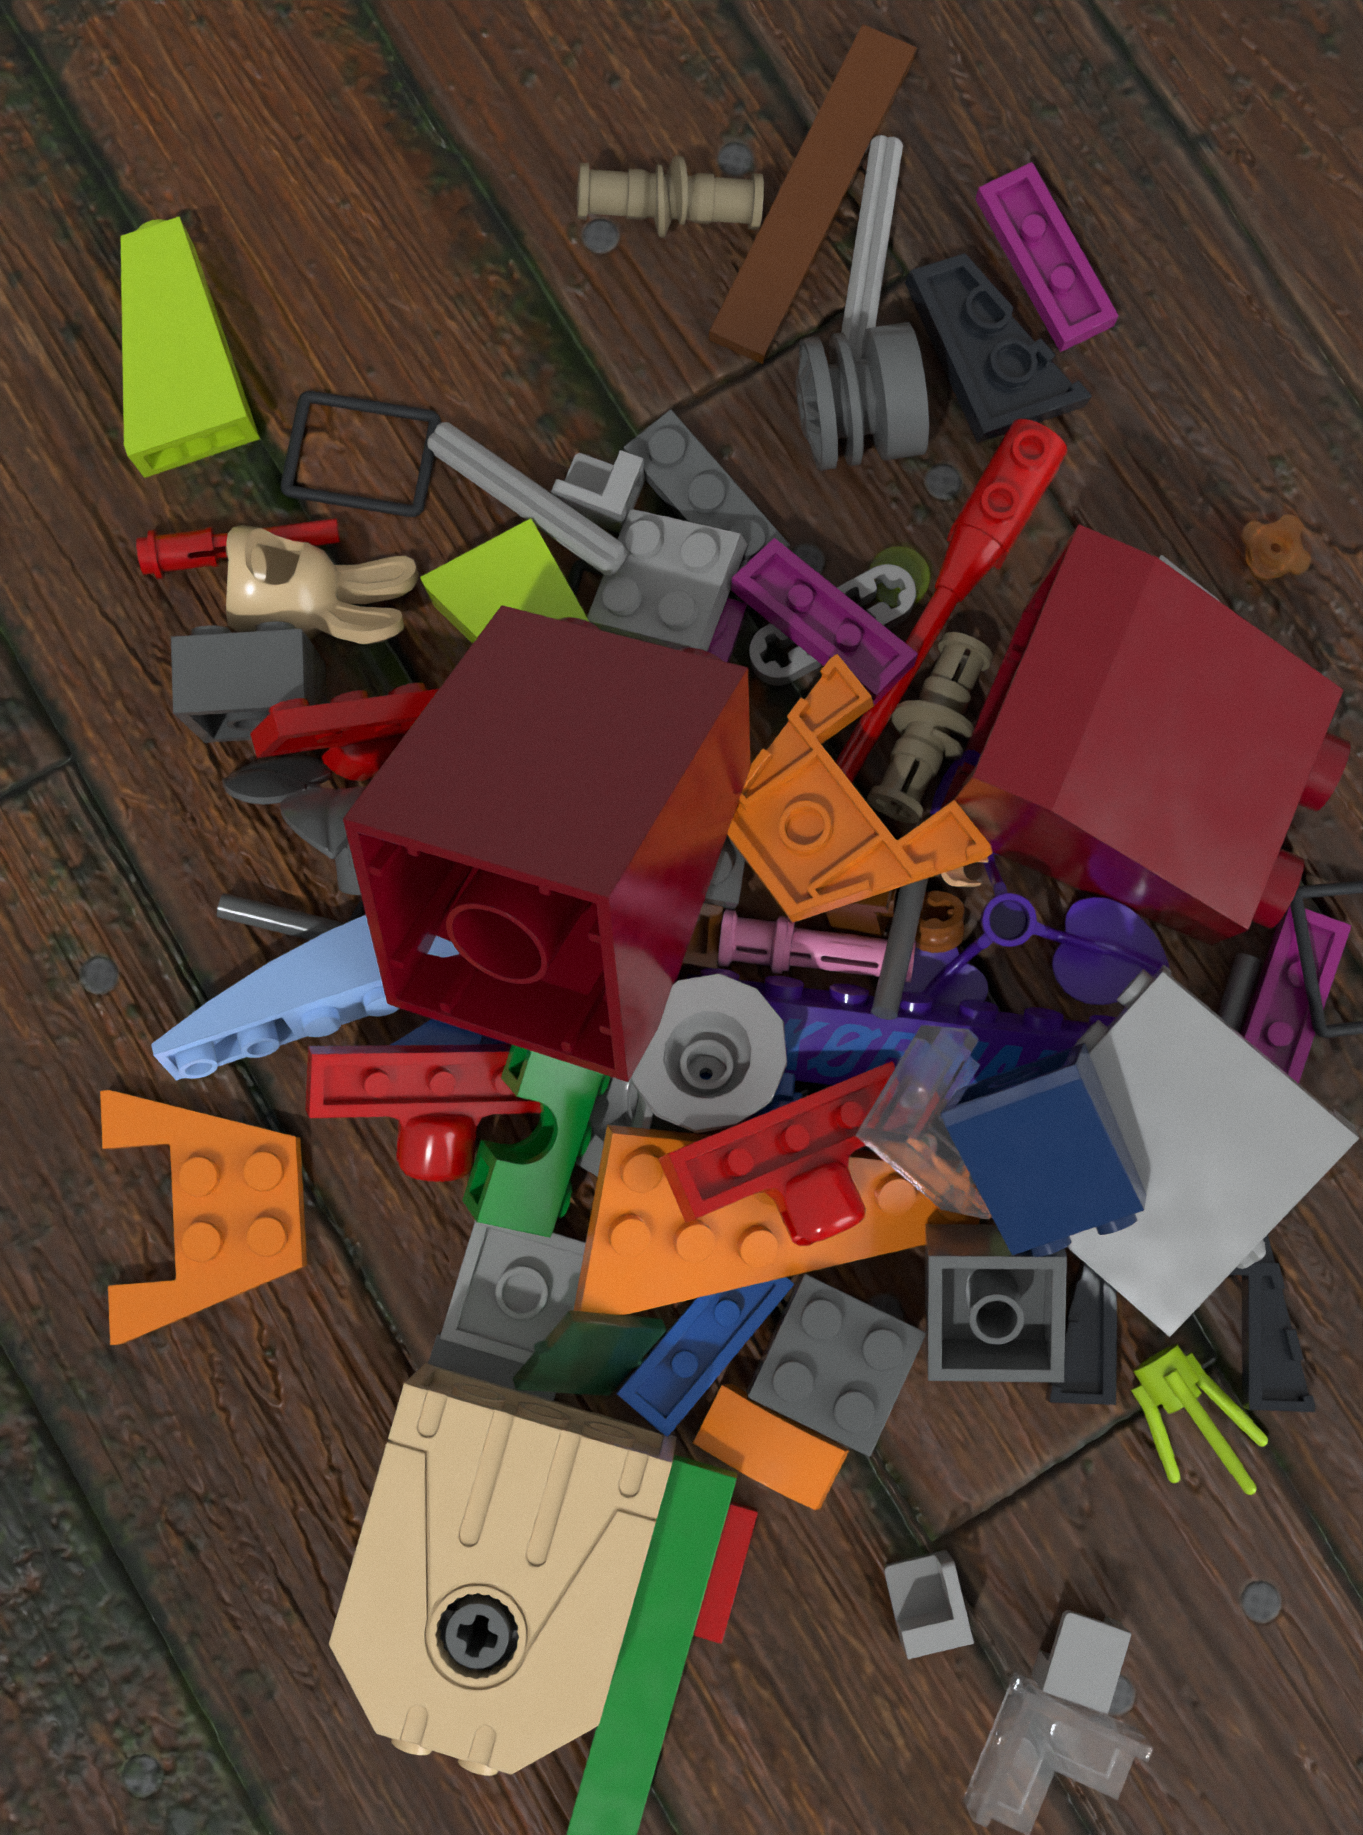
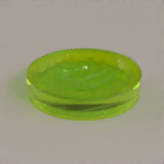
[869,546,930,609]

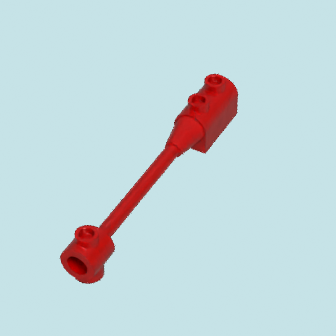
[835,419,1067,783]

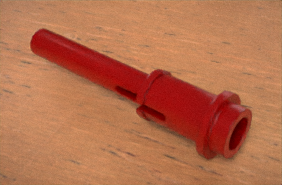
[136,518,341,580]

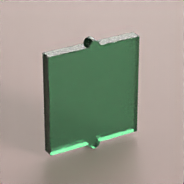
[512,1310,667,1396]

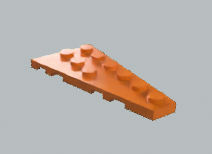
[573,1125,984,1326]

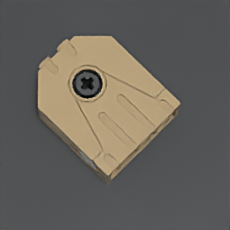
[329,1363,677,1776]

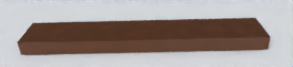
[709,24,917,365]

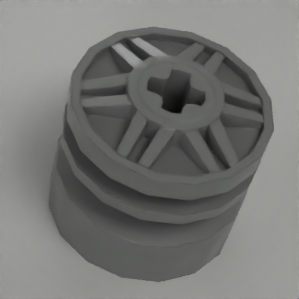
[796,322,929,471]

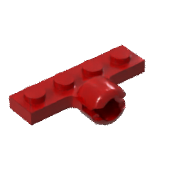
[250,683,439,781]
[305,1044,541,1182]
[659,1061,920,1246]

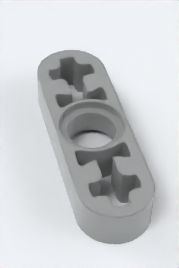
[750,564,916,686]

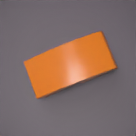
[693,1384,849,1510]

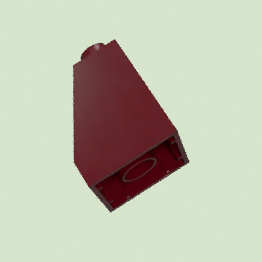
[939,524,1351,945]
[343,605,751,1082]

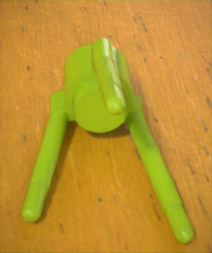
[1131,1343,1268,1495]

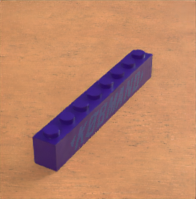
[687,968,1116,1100]

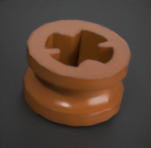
[915,891,965,953]

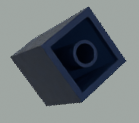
[940,1042,1147,1257]

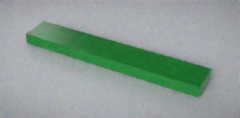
[566,1454,737,1835]

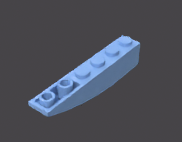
[151,915,459,1081]

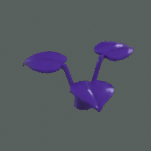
[903,750,1170,1007]

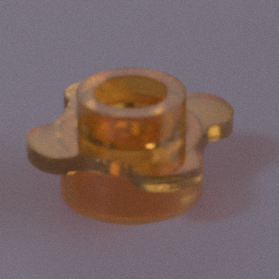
[1241,515,1311,581]

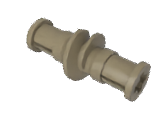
[577,155,764,238]
[867,632,994,823]

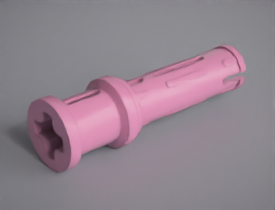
[718,909,916,982]

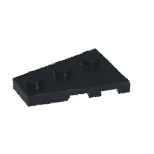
[905,253,1092,444]

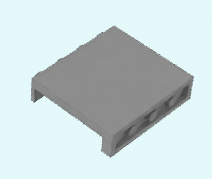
[1067,965,1359,1337]

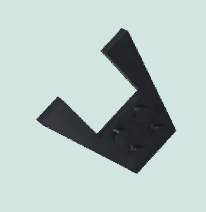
[1045,1234,1315,1412]

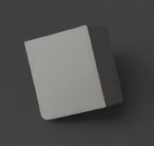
[551,450,645,534]
[884,1550,974,1659]
[1031,1610,1132,1714]

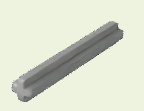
[841,135,903,360]
[427,422,628,576]

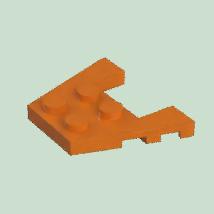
[727,654,992,923]
[100,1090,307,1345]

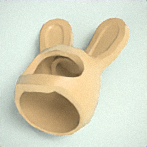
[226,525,419,644]

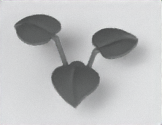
[222,754,366,895]

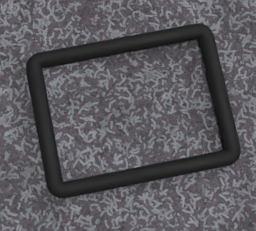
[281,391,441,517]
[1290,881,1363,1038]

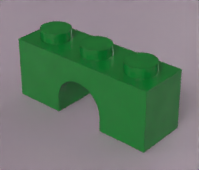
[462,1045,610,1238]

